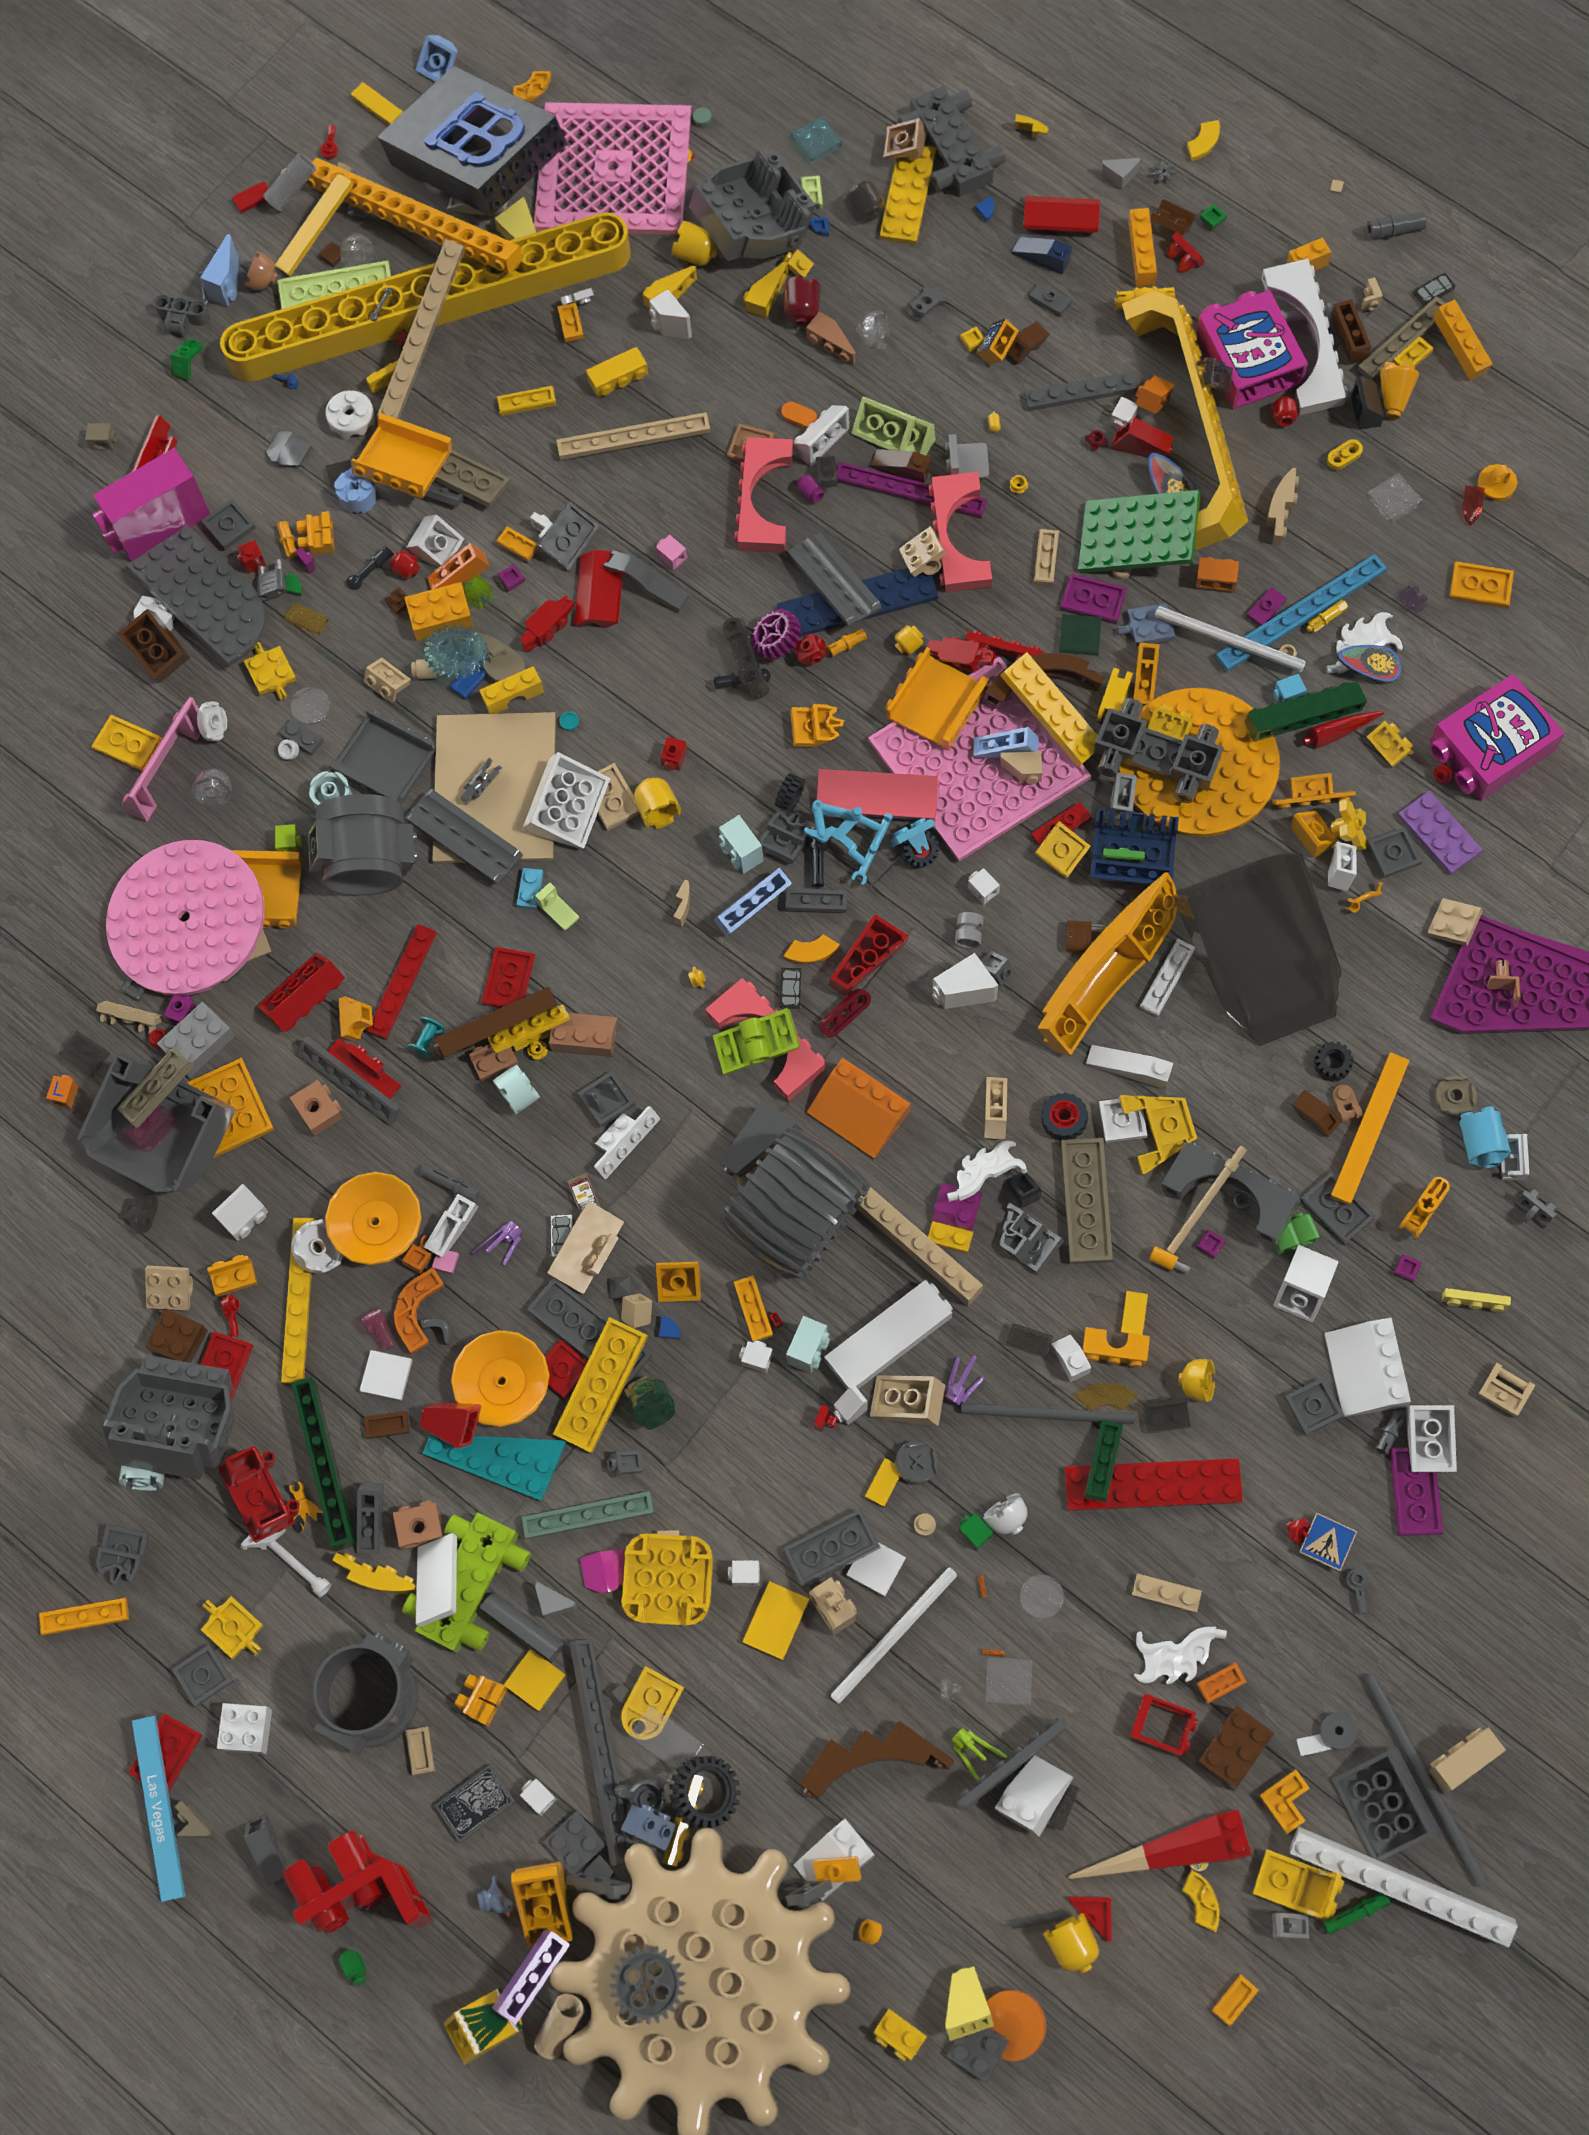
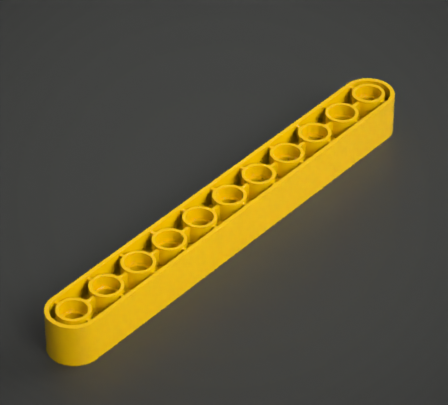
[220,213,631,382]

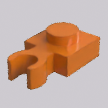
[402,1235,431,1273]

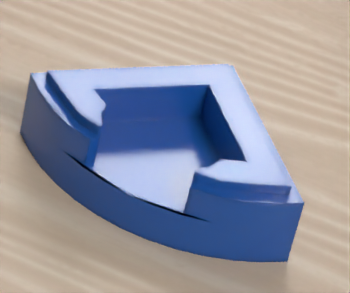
[976,196,994,222]
[809,217,829,237]
[659,1315,681,1340]

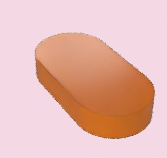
[781,402,818,429]

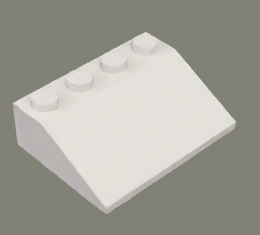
[523,752,610,849]
[1324,1318,1411,1417]

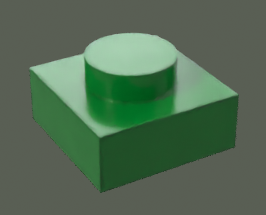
[1200,204,1227,230]

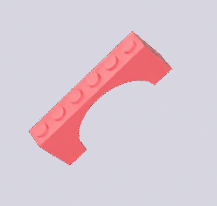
[735,437,793,553]
[928,472,992,592]
[705,978,825,1102]

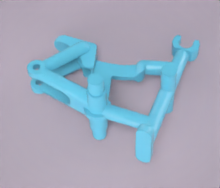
[804,800,893,886]

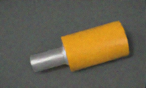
[1149,1246,1190,1274]

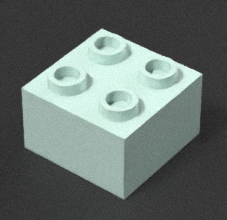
[718,815,763,874]
[786,1316,830,1374]

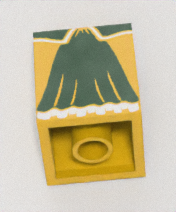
[443,1987,523,2066]

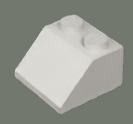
[649,290,692,339]
[406,515,464,567]
[212,1184,268,1241]

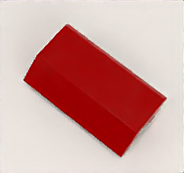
[1023,196,1100,232]
[574,550,625,628]

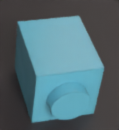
[1273,674,1307,703]

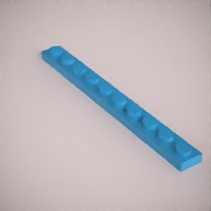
[1216,554,1387,672]

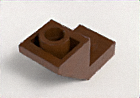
[1007,321,1050,363]
[1291,1090,1341,1137]

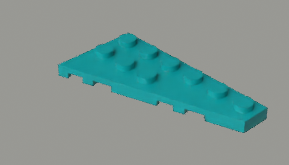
[423,1434,567,1502]

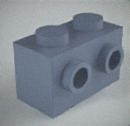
[621,1804,677,1851]

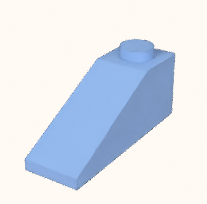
[973,727,1039,758]

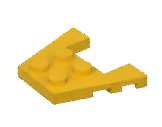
[1119,1095,1197,1175]

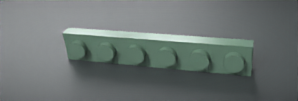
[522,1491,654,1540]

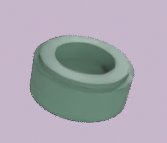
[693,108,712,127]

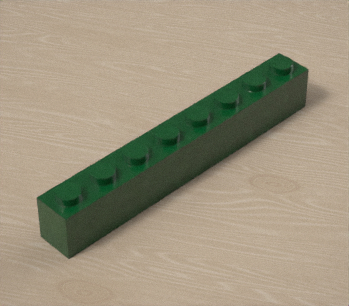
[291,1377,357,1551]

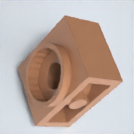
[290,1080,343,1136]
[393,1501,444,1550]

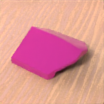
[580,1549,625,1593]

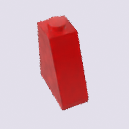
[1111,417,1173,458]
[420,1403,482,1449]

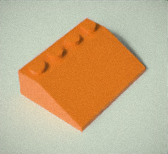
[807,1058,911,1159]

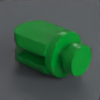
[339,1950,367,1987]

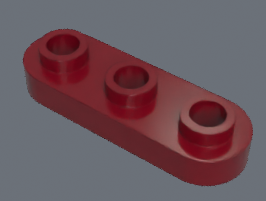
[819,989,871,1037]

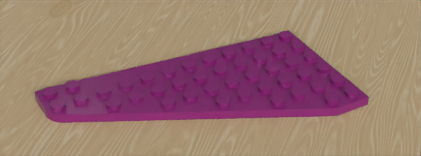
[1429,915,1589,1034]

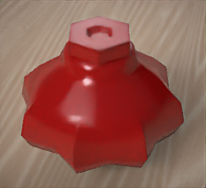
[1286,1518,1311,1544]

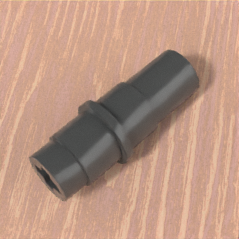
[1366,212,1426,238]

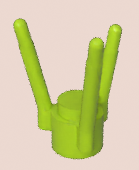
[951,1728,1007,1781]

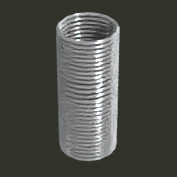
[264,153,316,211]

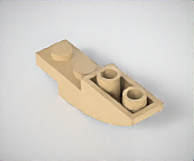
[1266,468,1299,546]

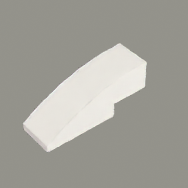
[424,1194,479,1258]

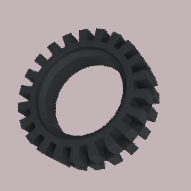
[669,1756,741,1829]

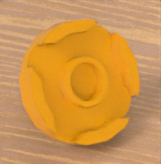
[1477,464,1517,502]

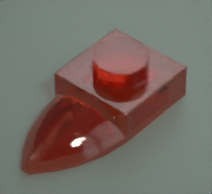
[1463,486,1485,526]

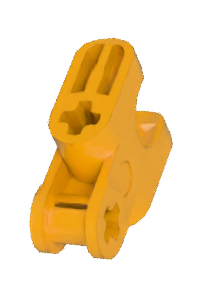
[1398,1177,1450,1240]

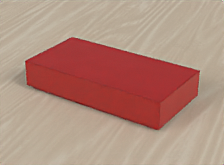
[232,181,269,214]

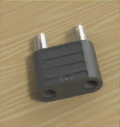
[256,559,286,601]

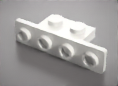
[594,1106,660,1179]

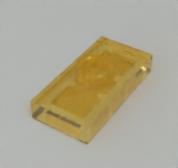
[285,602,329,636]

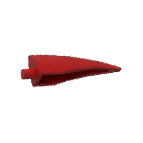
[1302,711,1384,749]

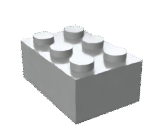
[157,1002,235,1078]

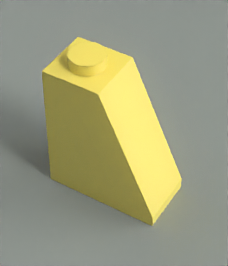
[495,197,536,241]
[945,1967,994,2041]

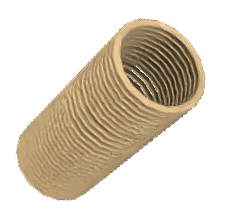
[534,1994,583,2059]

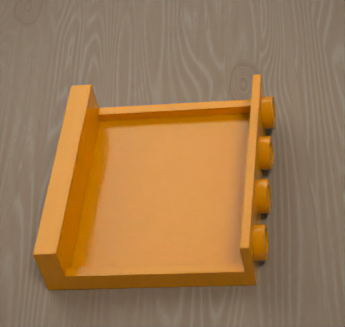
[351,413,452,499]

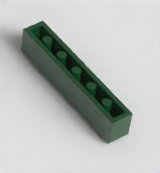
[1244,681,1367,742]

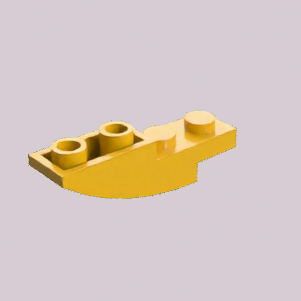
[332,1552,417,1594]

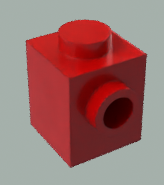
[237,540,267,574]
[660,736,688,771]

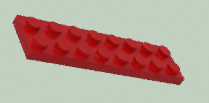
[1064,1458,1243,1511]

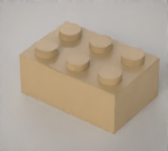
[1427,1727,1506,1794]

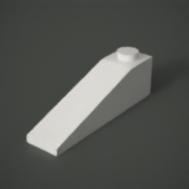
[1086,1045,1173,1090]

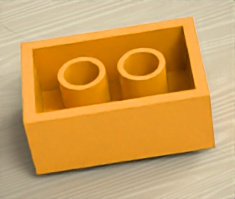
[405,582,474,641]

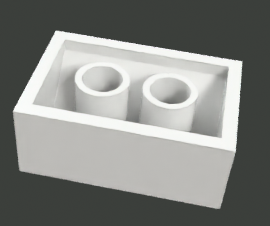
[793,405,849,466]

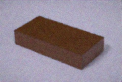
[364,1411,410,1439]

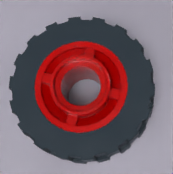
[1041,1092,1088,1141]

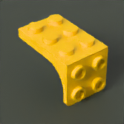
[1252,1850,1344,1921]

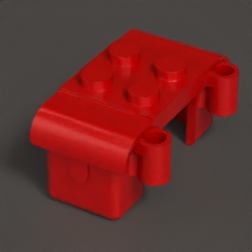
[218,1446,300,1543]

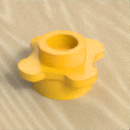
[689,966,706,988]

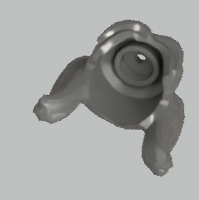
[614,1771,669,1814]

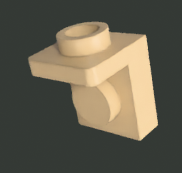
[1361,277,1383,312]

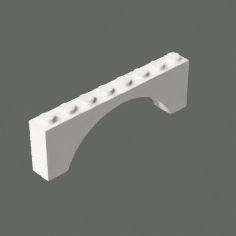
[1262,259,1348,416]

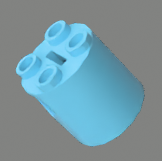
[1459,1106,1511,1169]

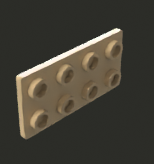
[547,1201,624,1294]

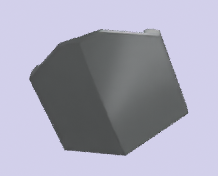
[266,431,312,467]

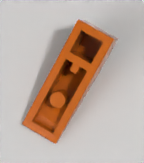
[427,543,490,590]

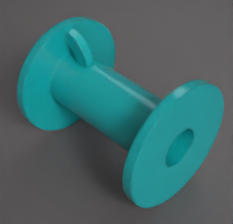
[407,1017,445,1058]

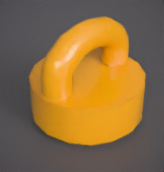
[859,1919,882,1944]

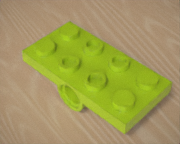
[712,1008,801,1075]

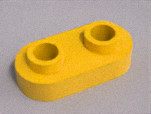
[1327,439,1363,470]

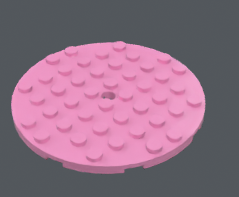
[106,840,265,996]

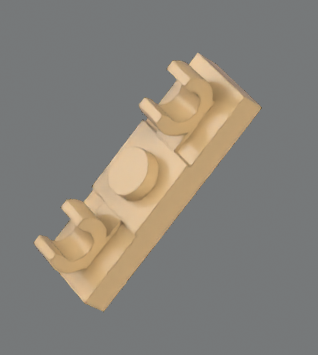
[96,1001,163,1034]

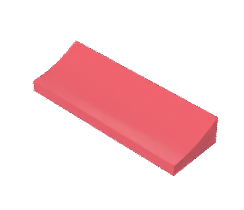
[817,769,940,821]

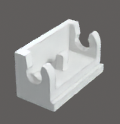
[1501,1134,1529,1180]

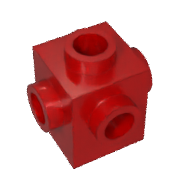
[794,634,828,666]

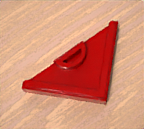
[1068,1897,1112,1942]

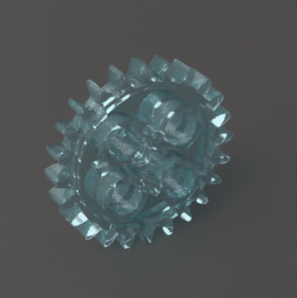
[424,625,488,679]

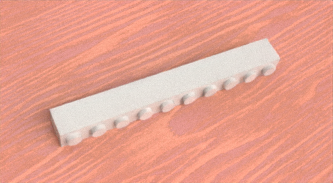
[1290,1826,1518,1947]

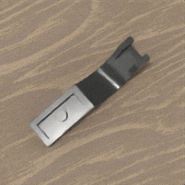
[603,551,689,612]

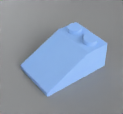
[200,234,239,307]

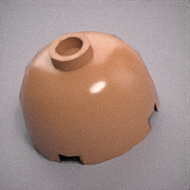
[244,251,278,290]

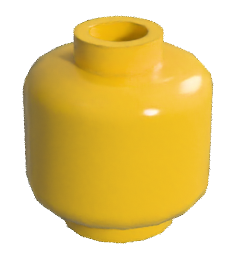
[894,625,924,655]

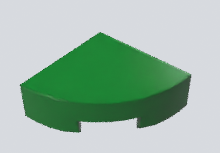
[285,573,303,596]

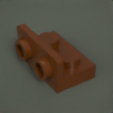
[1150,199,1196,235]

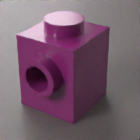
[164,994,196,1025]

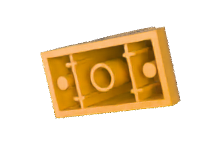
[511,1861,573,1948]

